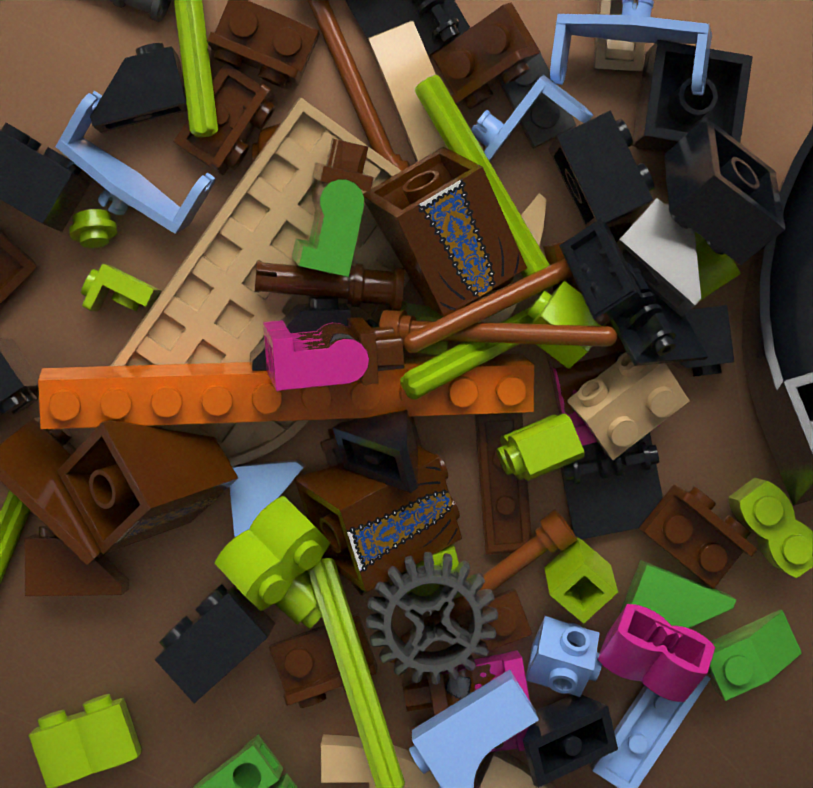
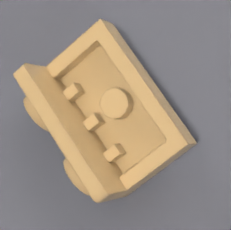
[567,352,690,460]

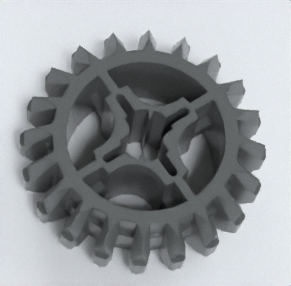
[366,552,498,685]

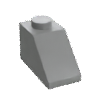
[617,198,701,317]

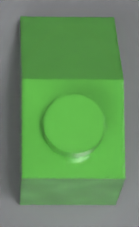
[620,560,736,628]
[707,609,802,701]

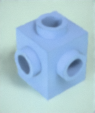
[526,616,602,697]

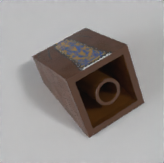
[363,147,527,317]
[57,420,238,554]
[294,445,462,592]

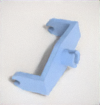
[550,0,712,95]
[471,75,593,162]
[55,91,216,234]

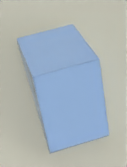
[230,459,306,537]

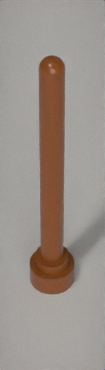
[308,0,410,171]
[403,258,573,353]
[379,310,617,349]
[390,509,578,663]

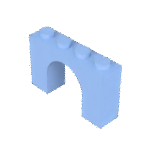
[409,669,539,788]

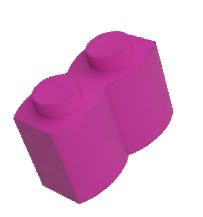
[598,604,715,702]

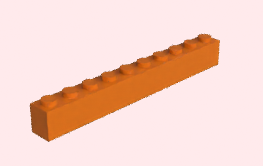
[38,354,534,429]

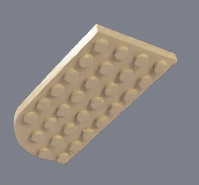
[94,97,410,467]

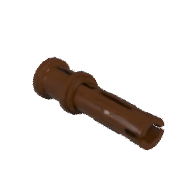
[254,261,404,310]

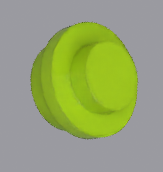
[69,209,117,248]

